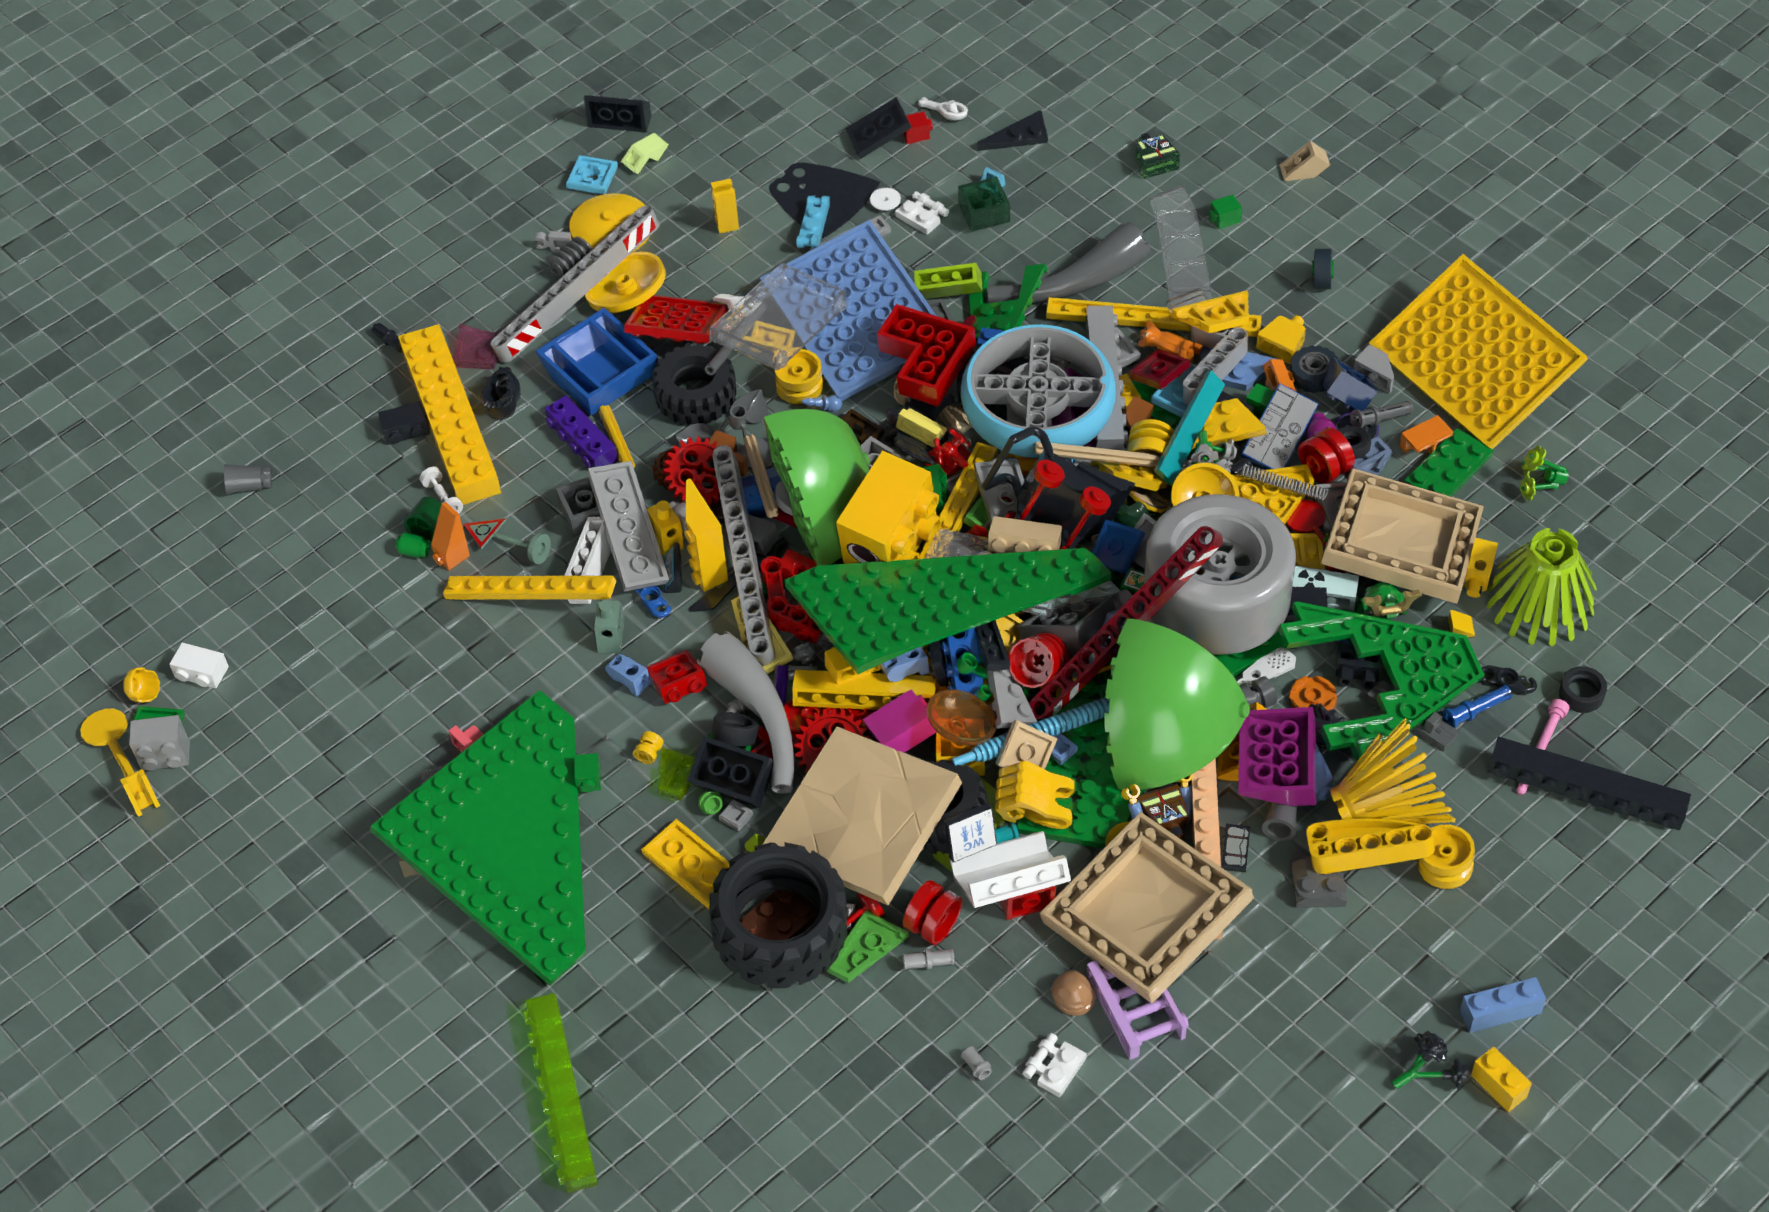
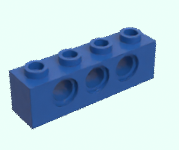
[941,628,984,707]

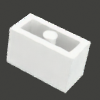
[170,643,229,688]

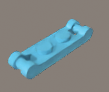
[796,196,830,249]

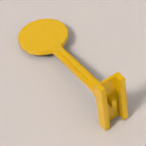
[80,708,160,817]

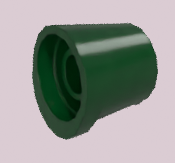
[404,497,442,542]

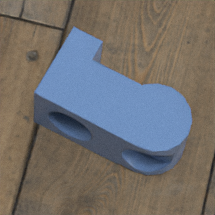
[881,647,930,682]
[605,654,651,697]

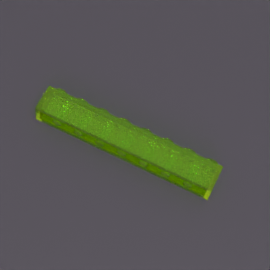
[523,993,598,1193]

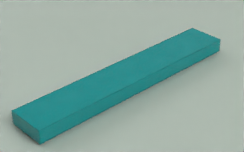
[1154,370,1225,485]

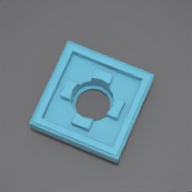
[566,155,618,194]

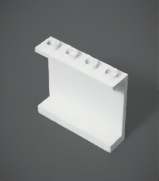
[949,831,1071,908]

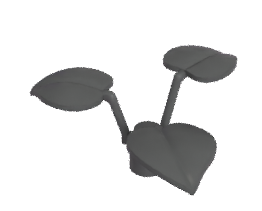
[676,389,773,469]

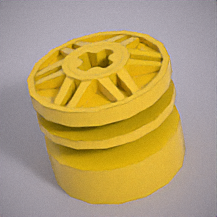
[1127,419,1174,471]

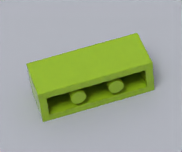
[914,263,982,299]

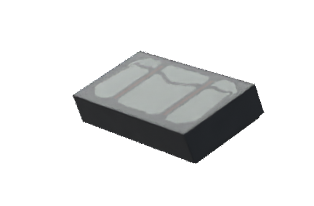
[1221,824,1250,873]

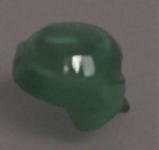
[1113,501,1156,528]

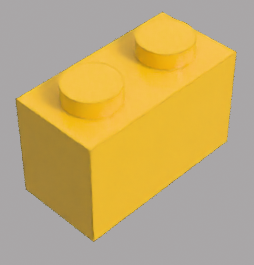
[1471,1046,1532,1112]

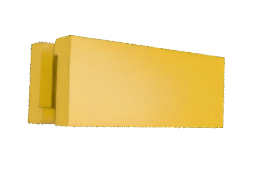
[711,179,739,234]

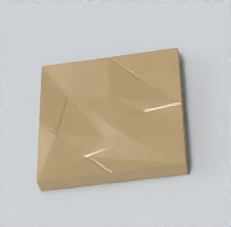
[1321,468,1484,604]
[763,727,962,905]
[1040,812,1254,1004]

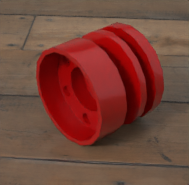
[1008,633,1070,688]

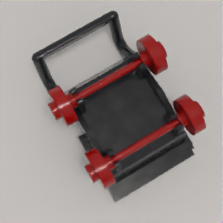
[982,426,1135,550]

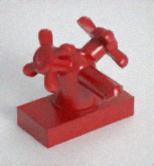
[925,428,971,478]

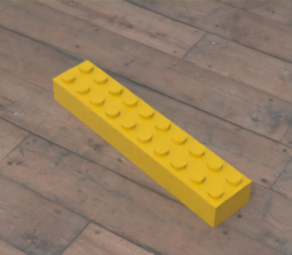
[398,324,501,505]

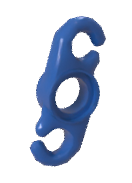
[635,586,671,618]

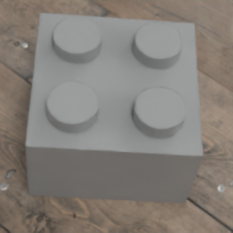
[129,715,190,771]

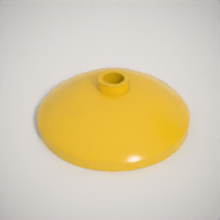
[1171,463,1240,506]

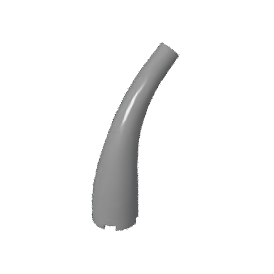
[697,631,794,794]

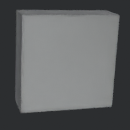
[719,799,753,832]

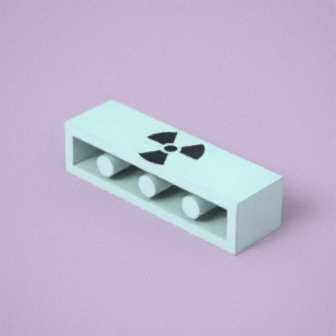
[1293,566,1359,611]

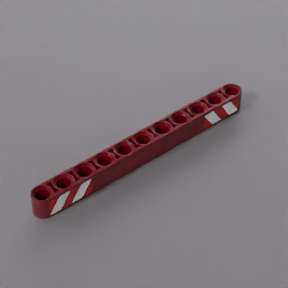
[1029,526,1223,720]

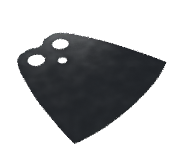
[769,163,880,239]

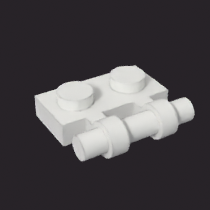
[895,191,949,235]
[1022,1033,1087,1098]

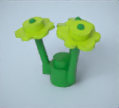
[1520,446,1569,501]

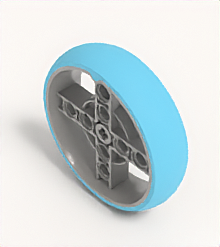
[961,324,1116,458]

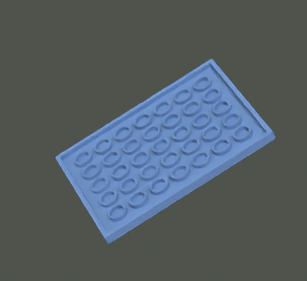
[760,219,936,401]

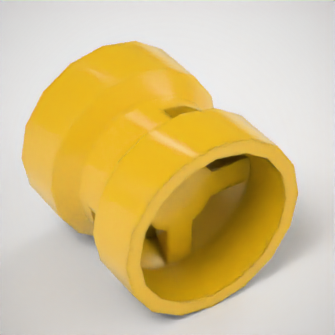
[632,731,664,764]

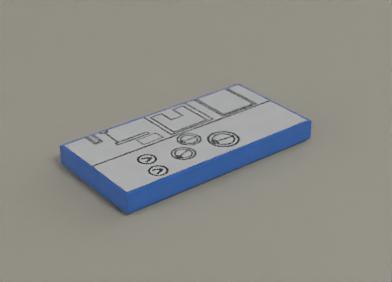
[1241,383,1319,470]

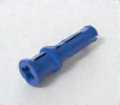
[1443,685,1512,728]

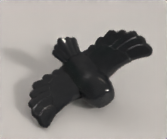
[884,394,955,465]

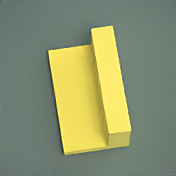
[896,408,947,447]

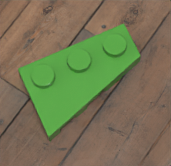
[827,910,909,983]

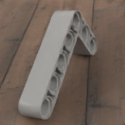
[1183,326,1248,405]

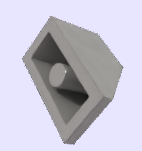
[1353,345,1394,394]

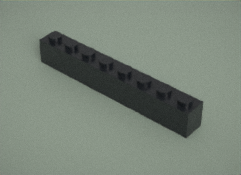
[1487,736,1691,830]

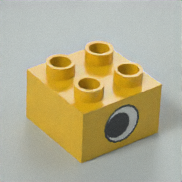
[836,450,942,564]

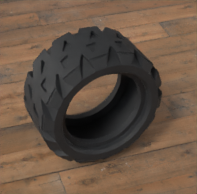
[709,842,847,988]

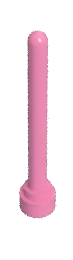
[1516,699,1570,795]

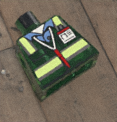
[1136,133,1180,179]

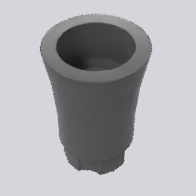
[224,464,272,494]
[1262,802,1298,841]

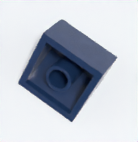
[1323,357,1378,411]

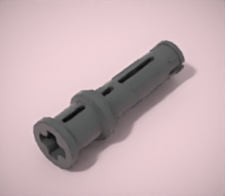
[1350,401,1413,428]

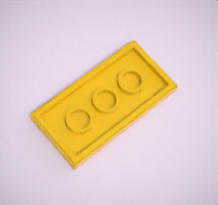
[641,819,729,909]

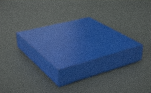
[1091,520,1146,574]

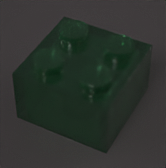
[958,176,1010,232]

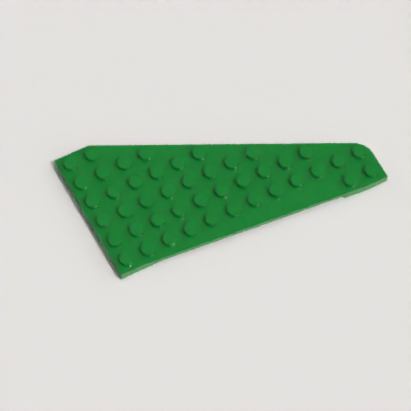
[785,548,1111,675]

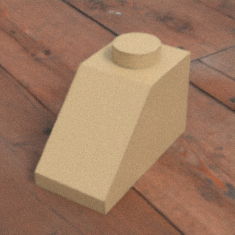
[1279,141,1330,181]

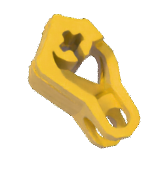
[995,761,1075,829]

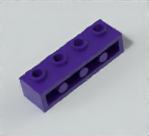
[545,395,618,468]

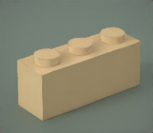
[988,516,1062,553]

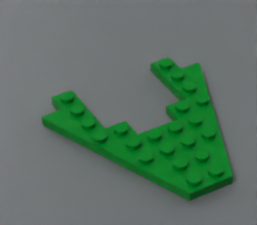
[1278,602,1484,762]

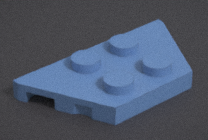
[1199,346,1275,391]

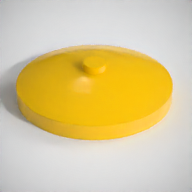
[570,193,650,253]
[585,252,666,313]

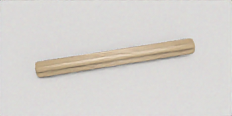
[744,434,779,518]
[1034,441,1162,467]

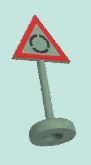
[463,518,551,564]

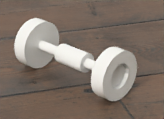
[420,467,463,514]

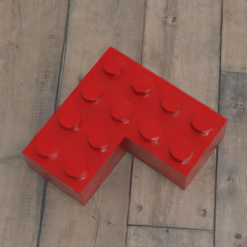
[877,304,976,406]

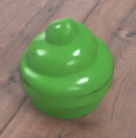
[698,790,722,814]

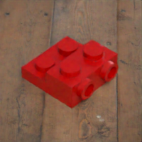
[645,650,708,704]

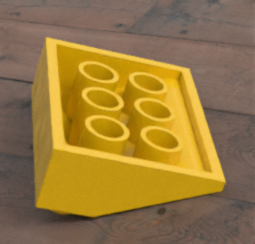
[685,479,728,592]

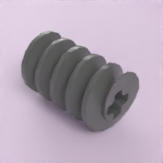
[547,237,592,280]

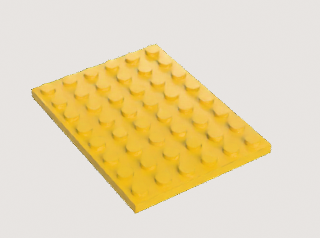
[1369,254,1588,449]

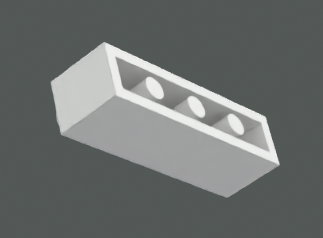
[564,517,611,604]

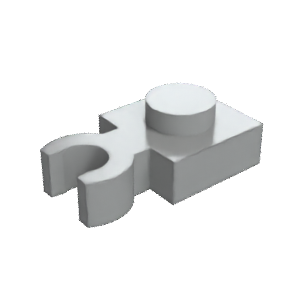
[535,231,572,252]

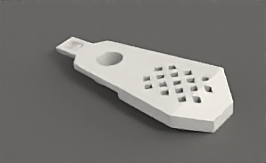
[1237,647,1296,686]

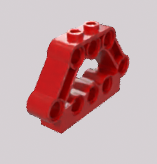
[761,549,821,644]

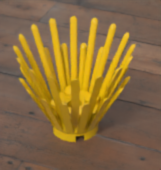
[1330,718,1456,825]

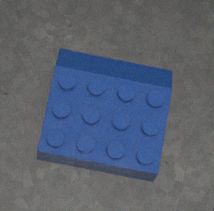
[536,308,658,416]

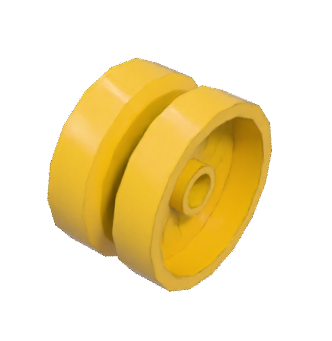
[774,349,823,404]
[1418,825,1475,889]

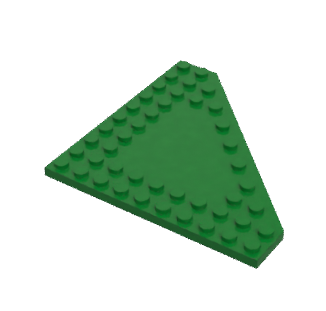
[370,690,586,986]

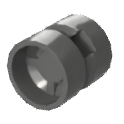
[1240,676,1277,708]

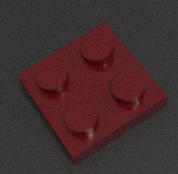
[1128,349,1191,390]

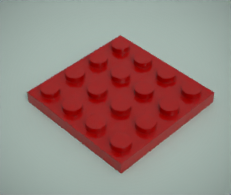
[624,295,728,344]

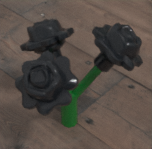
[1392,1031,1470,1090]

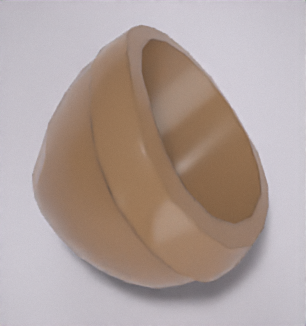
[1051,971,1096,1016]

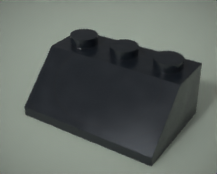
[584,95,652,133]

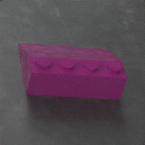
[1238,707,1316,806]

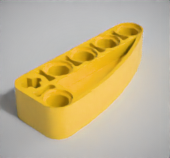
[1306,818,1435,874]

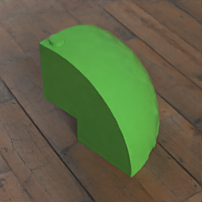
[763,409,870,566]
[1104,618,1250,790]

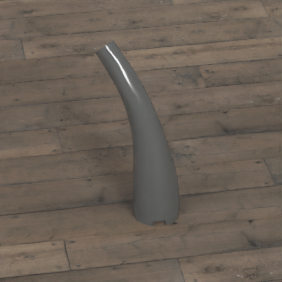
[988,222,1151,303]

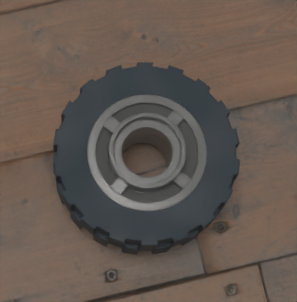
[1291,345,1338,393]

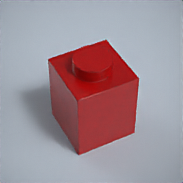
[903,111,933,144]

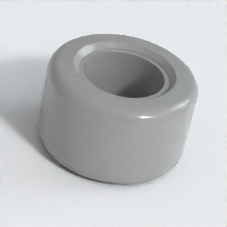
[1144,494,1296,655]

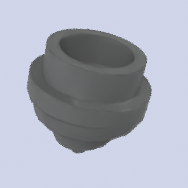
[793,642,816,666]

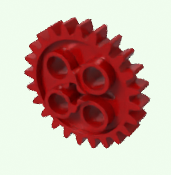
[662,436,730,507]
[794,708,871,775]

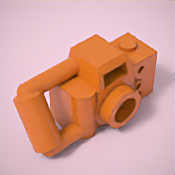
[1262,359,1296,391]

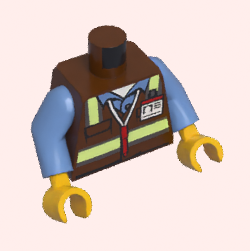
[1121,774,1193,840]

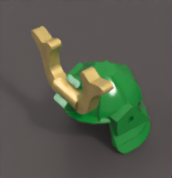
[1355,582,1422,620]

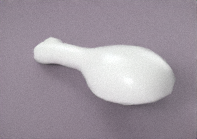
[917,97,968,121]

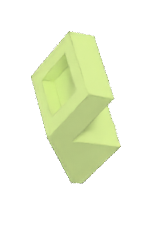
[621,133,669,174]

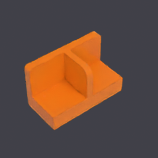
[1399,415,1453,454]

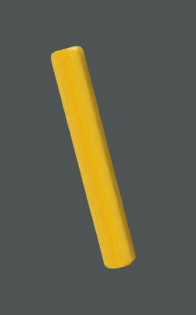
[598,405,635,468]

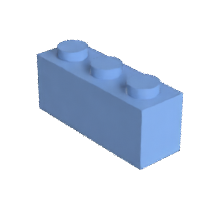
[1460,977,1546,1033]

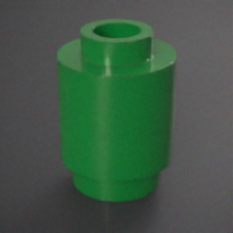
[395,532,431,559]

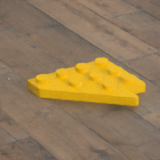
[1232,464,1314,524]

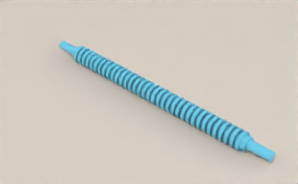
[951,697,1110,766]

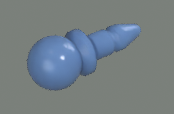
[802,395,842,412]

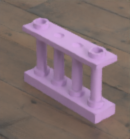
[1087,960,1189,1060]

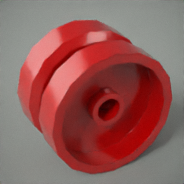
[1298,427,1355,484]
[903,880,963,945]

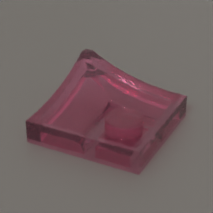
[453,324,499,369]

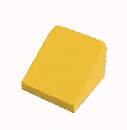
[1448,610,1475,637]

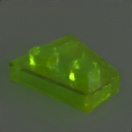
[658,747,696,801]

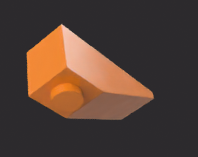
[431,502,470,571]

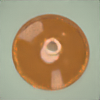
[926,689,996,746]

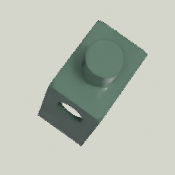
[594,600,625,653]

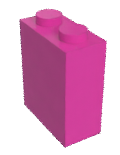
[863,689,939,753]

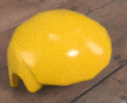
[123,667,160,703]

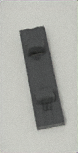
[1366,679,1459,751]

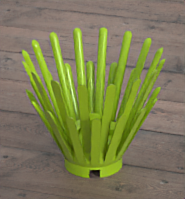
[1487,528,1597,646]

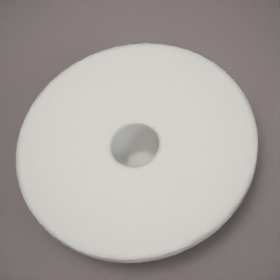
[870,188,901,210]

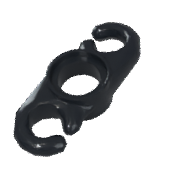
[1480,665,1537,695]

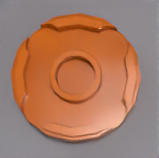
[1289,676,1337,711]

